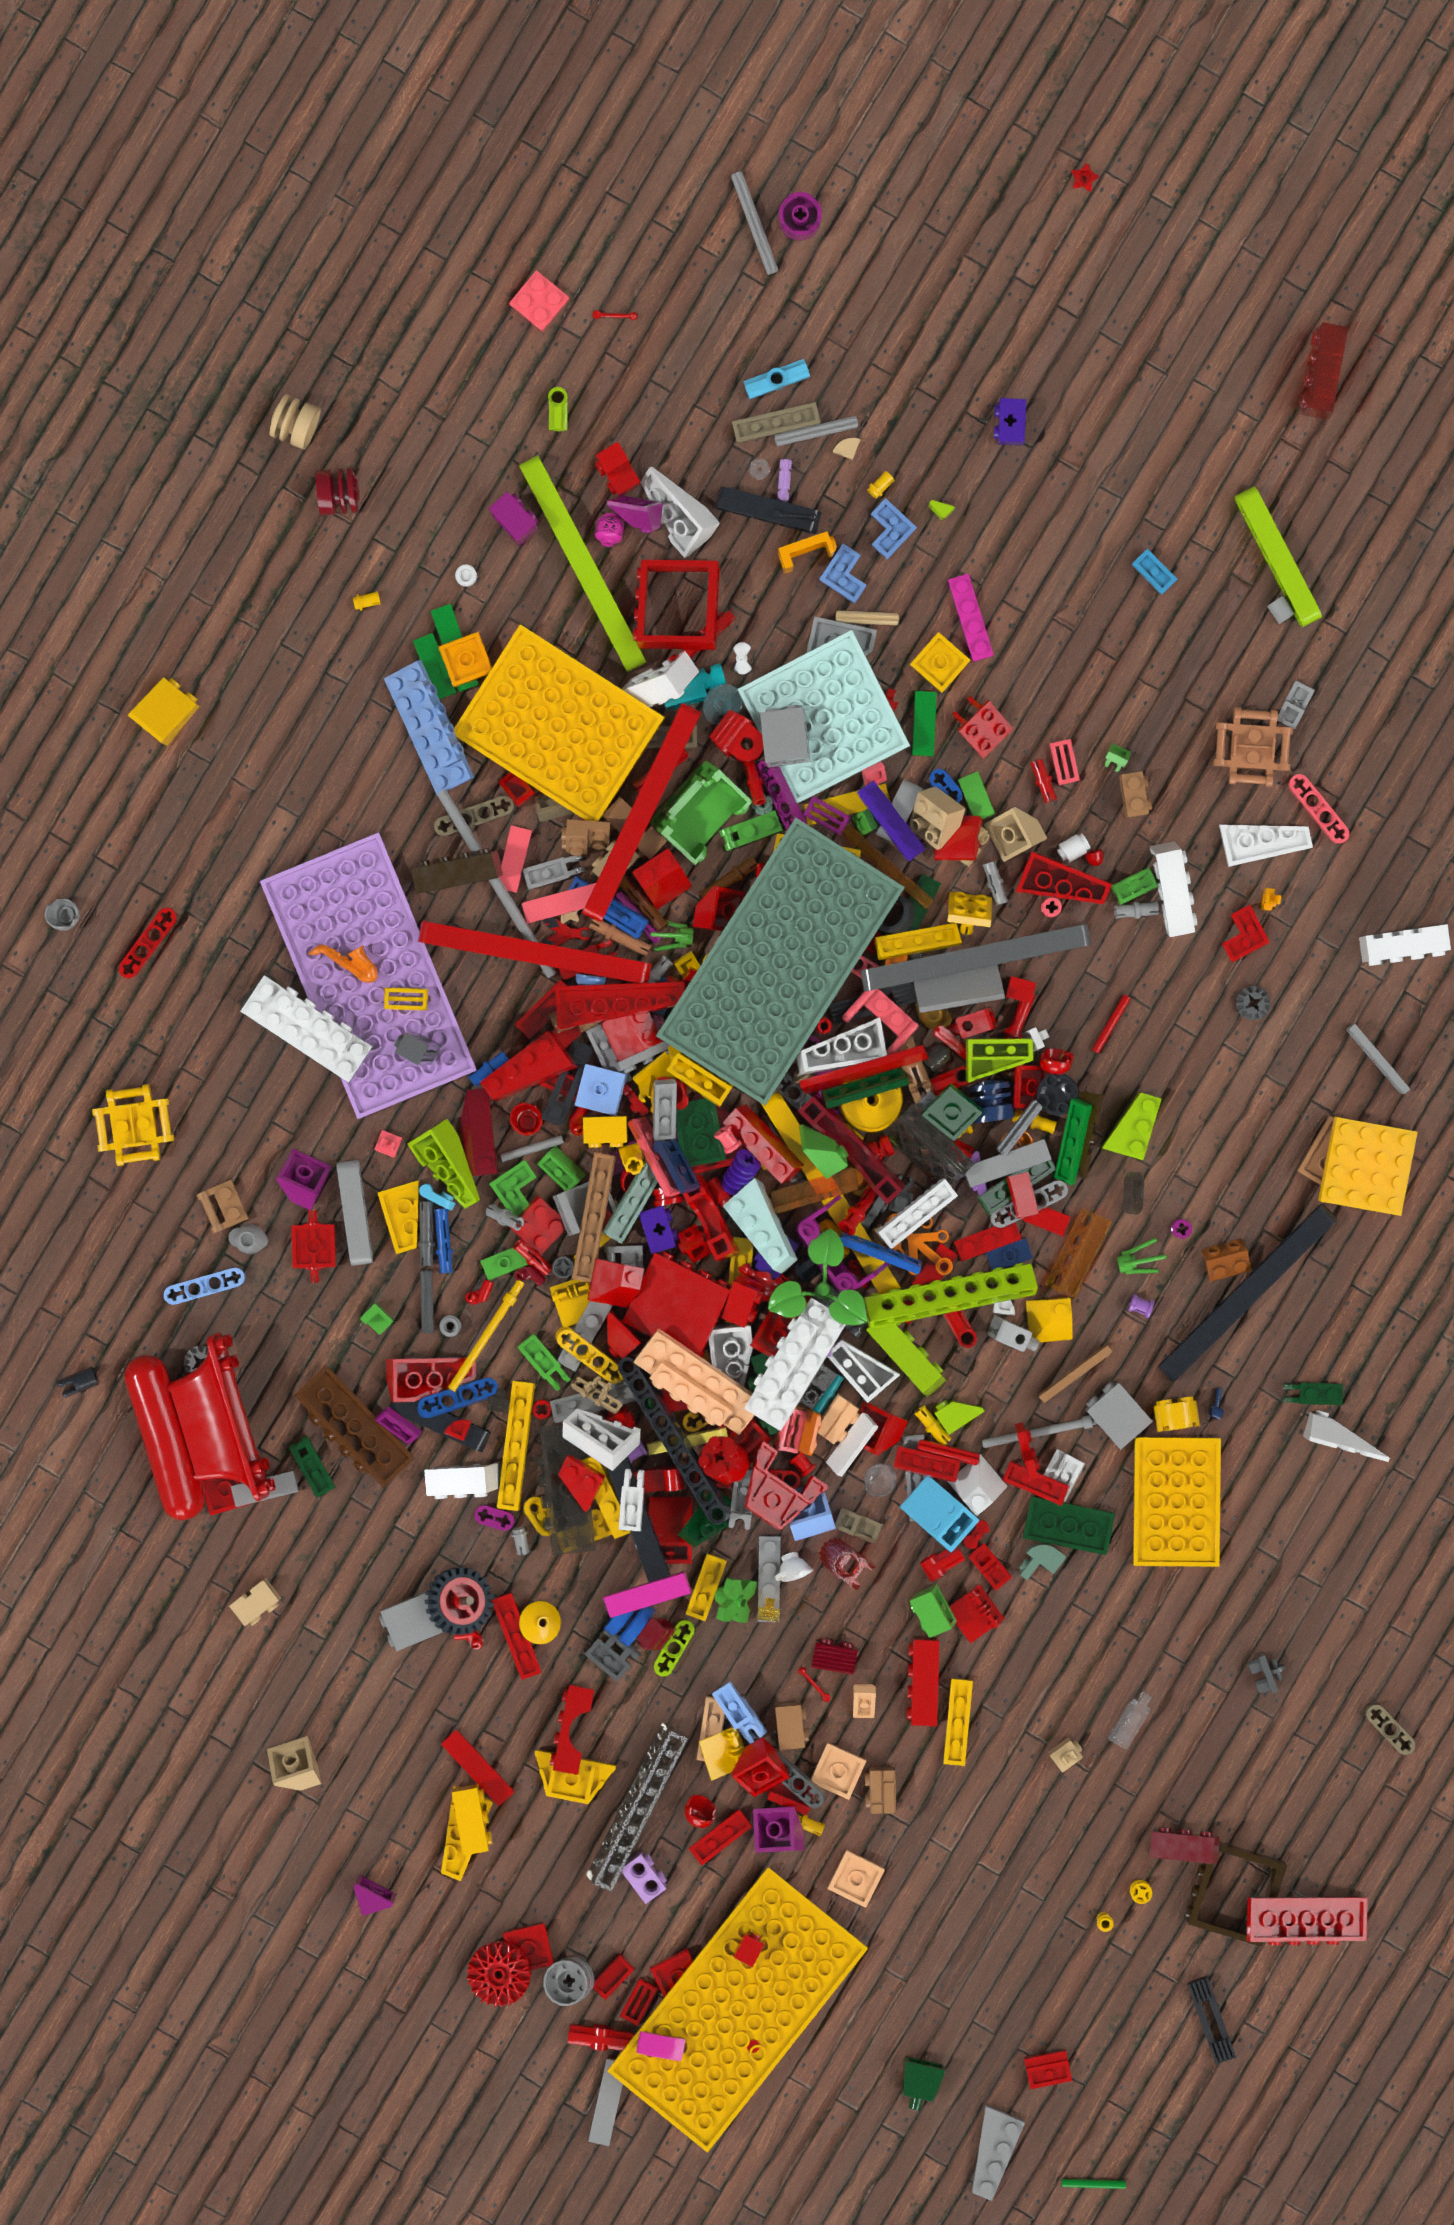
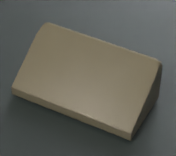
[533,794,573,822]

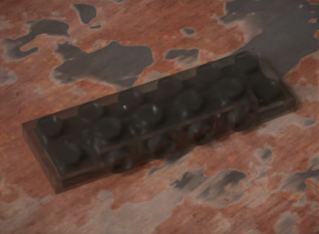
[536,1424,596,1556]

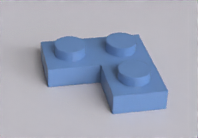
[871,498,917,560]
[819,544,867,604]

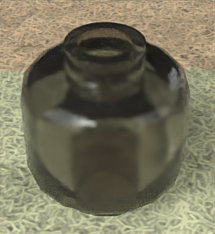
[922,1041,954,1073]

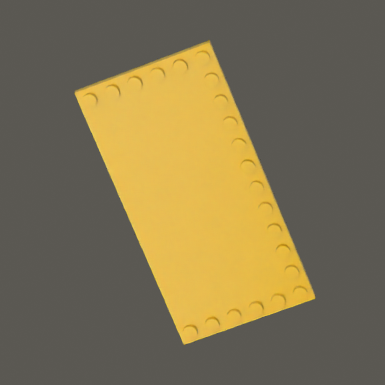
[607,1867,868,2153]

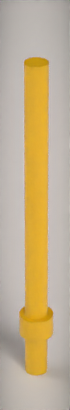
[448,1280,524,1392]

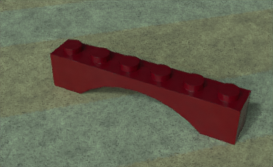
[798,1093,906,1204]

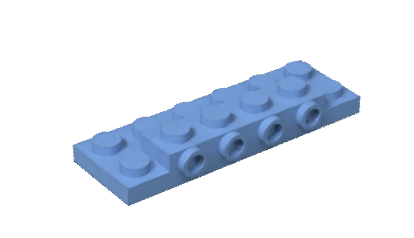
[384,660,475,795]

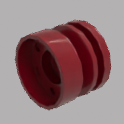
[316,467,360,516]

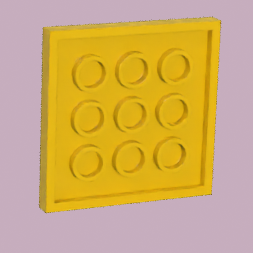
[1318,1117,1418,1216]

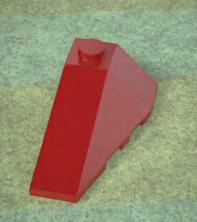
[386,1358,476,1402]

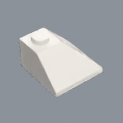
[948,1454,1008,1516]

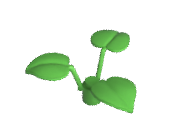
[768,1229,867,1325]

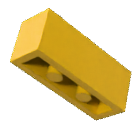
[452,1784,493,1856]

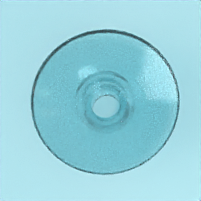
[703,684,742,725]

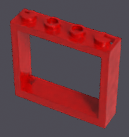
[633,560,720,650]

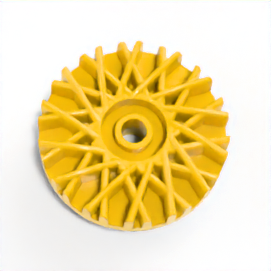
[839,1071,903,1132]

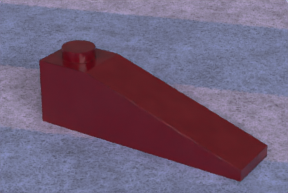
[458,1088,498,1176]

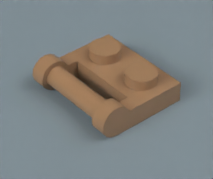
[196,1180,249,1234]

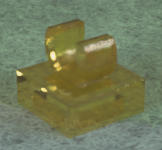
[757,1598,780,1622]

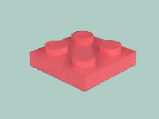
[509,270,570,332]

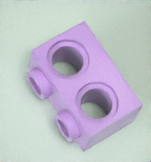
[620,1851,667,1904]

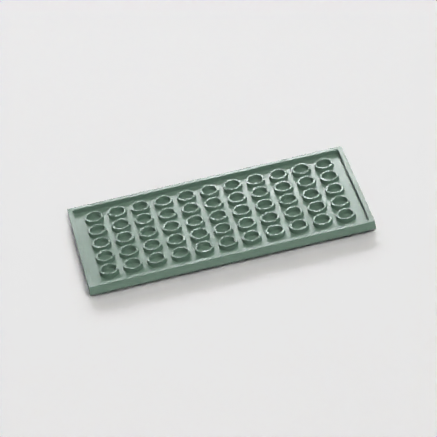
[656,818,905,1105]

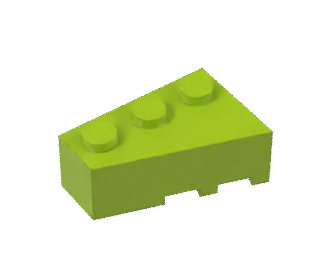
[966,1038,1033,1083]
[1100,1092,1161,1160]

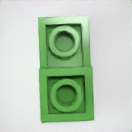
[958,771,995,819]

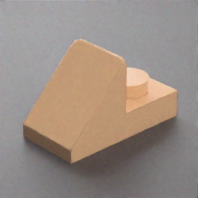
[853,1684,876,1718]

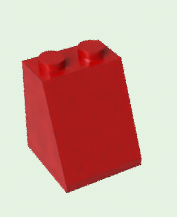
[633,848,693,910]

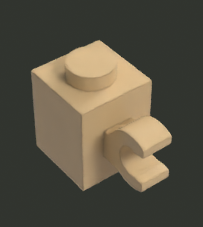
[1048,1737,1083,1773]

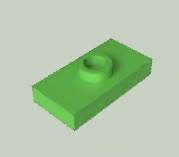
[1111,867,1158,905]
[481,1248,528,1281]

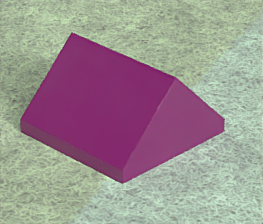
[354,1874,397,1916]

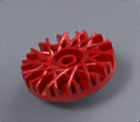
[467,1941,531,2007]

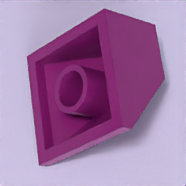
[607,495,663,533]
[276,1149,332,1210]

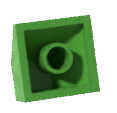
[799,1124,848,1179]

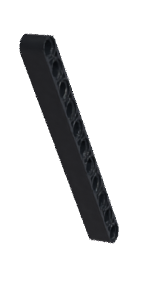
[1157,1203,1338,1383]

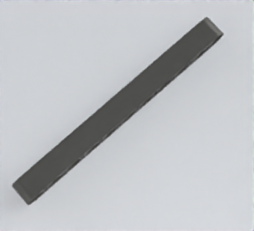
[860,924,1092,992]

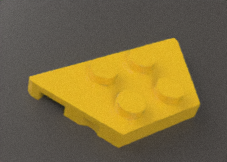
[535,1749,616,1804]

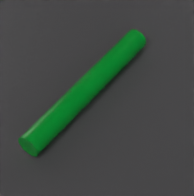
[1061,2178,1126,2189]

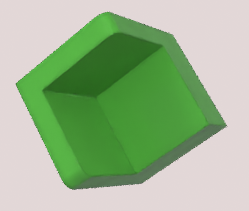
[360,1302,395,1334]

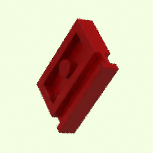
[1024,2049,1072,2090]

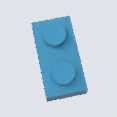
[1131,549,1177,595]

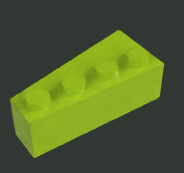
[867,1323,947,1397]

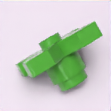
[715,1578,757,1623]

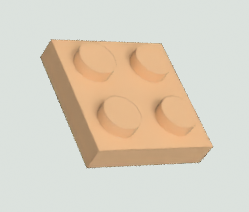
[811,1742,866,1800]
[827,1849,885,1908]

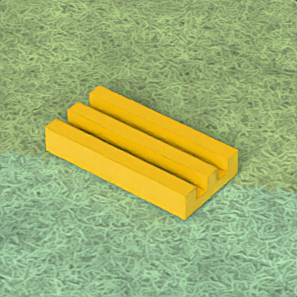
[384,988,428,1011]

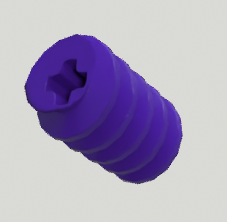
[721,1149,761,1195]

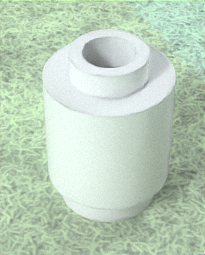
[1057,834,1090,863]

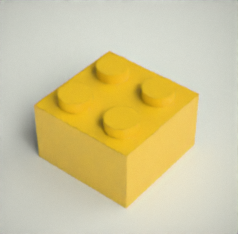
[583,1116,628,1148]

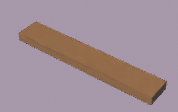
[572,1152,616,1282]

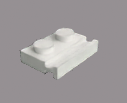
[1044,1449,1085,1502]

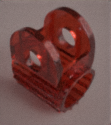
[819,1538,876,1590]

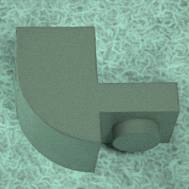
[1019,1542,1066,1580]

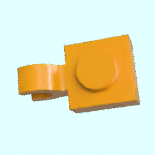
[1261,888,1282,911]

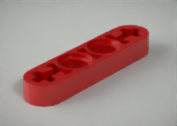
[119,908,178,979]

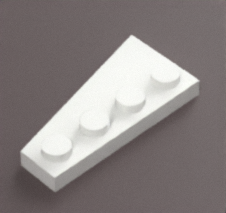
[1219,825,1313,867]

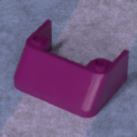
[794,1195,889,1293]

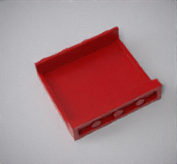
[622,1250,731,1358]

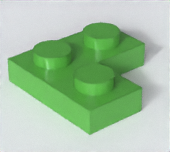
[490,1160,537,1216]

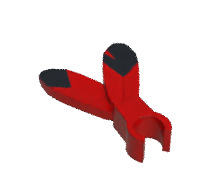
[543,917,590,946]

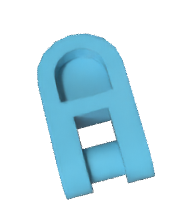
[419,1184,456,1211]

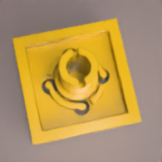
[947,892,992,935]

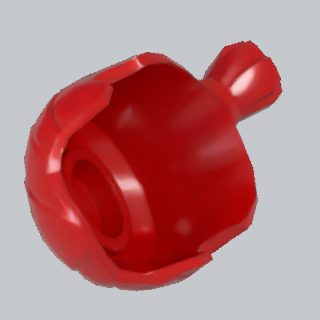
[738,1262,781,1301]

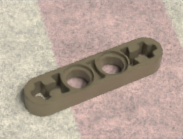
[434,796,515,837]

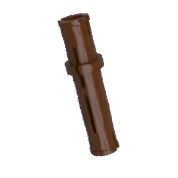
[699,856,757,898]
[619,874,669,932]

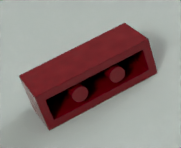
[1150,1827,1220,1864]

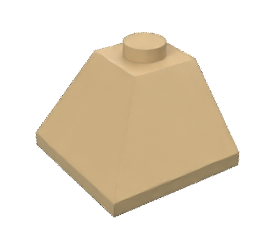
[984,807,1048,862]
[267,1736,321,1790]

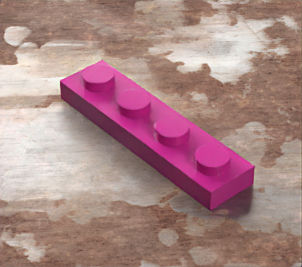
[948,573,994,662]

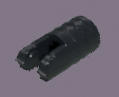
[56,1367,99,1398]

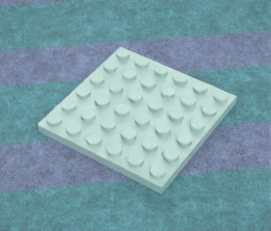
[738,630,910,804]

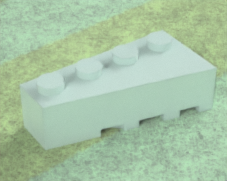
[723,1178,797,1274]

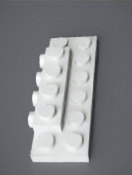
[241,975,373,1082]
[744,1298,846,1431]

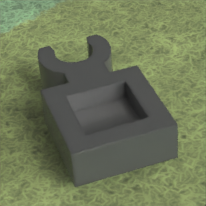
[888,1175,914,1212]
[861,1196,889,1228]

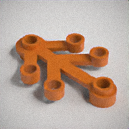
[886,1213,953,1275]

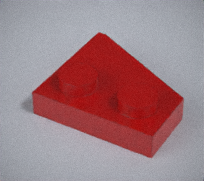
[558,1454,606,1512]

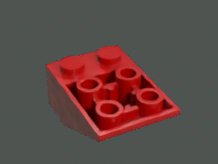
[649,1497,692,1564]

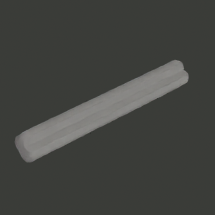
[774,416,858,446]

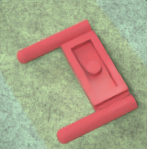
[842,989,919,1055]

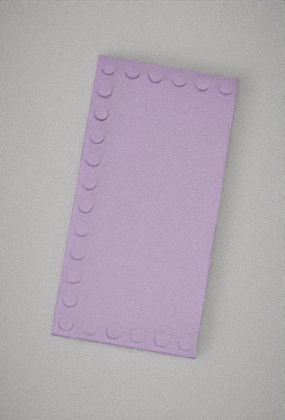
[260,832,477,1119]

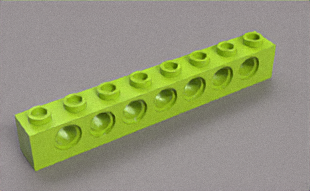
[864,1263,1038,1329]

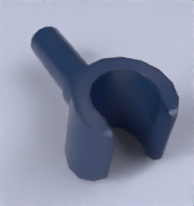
[1209,1388,1224,1420]

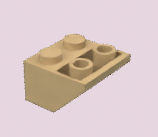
[909,786,966,850]

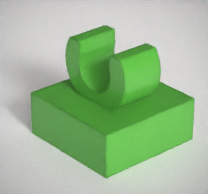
[1105,743,1131,772]
[852,809,879,836]

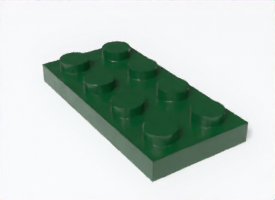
[1022,1496,1115,1555]

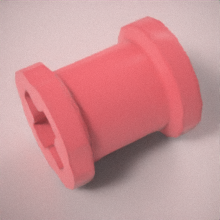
[1041,898,1062,918]
[714,1125,742,1154]

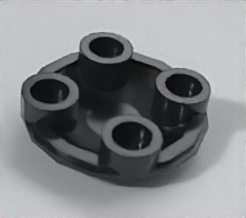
[1037,1074,1079,1116]

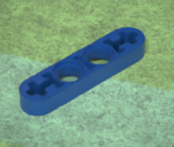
[417,1378,498,1418]

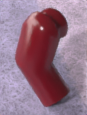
[514,1266,547,1287]

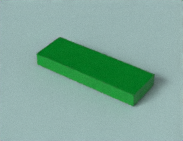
[413,633,457,700]
[912,691,937,757]

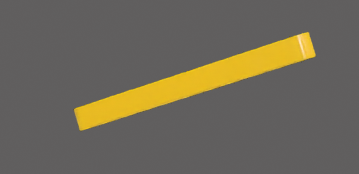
[761,1091,901,1294]

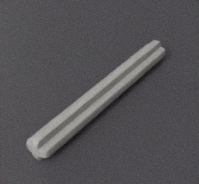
[732,171,778,275]

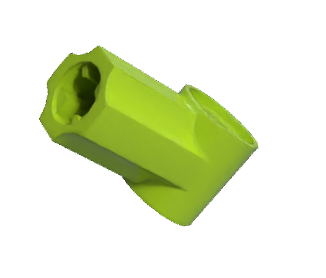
[548,387,568,431]

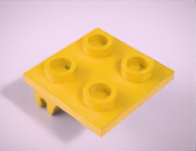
[633,1051,674,1113]

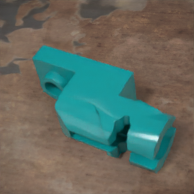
[665,663,726,711]

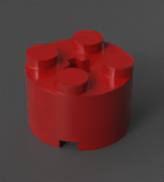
[698,1436,749,1486]

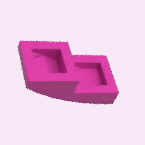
[636,2031,685,2061]

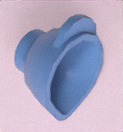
[576,973,606,986]

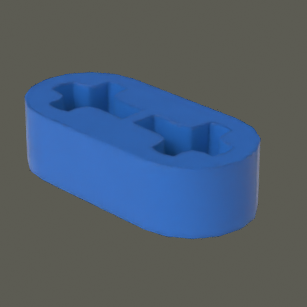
[929,769,962,803]

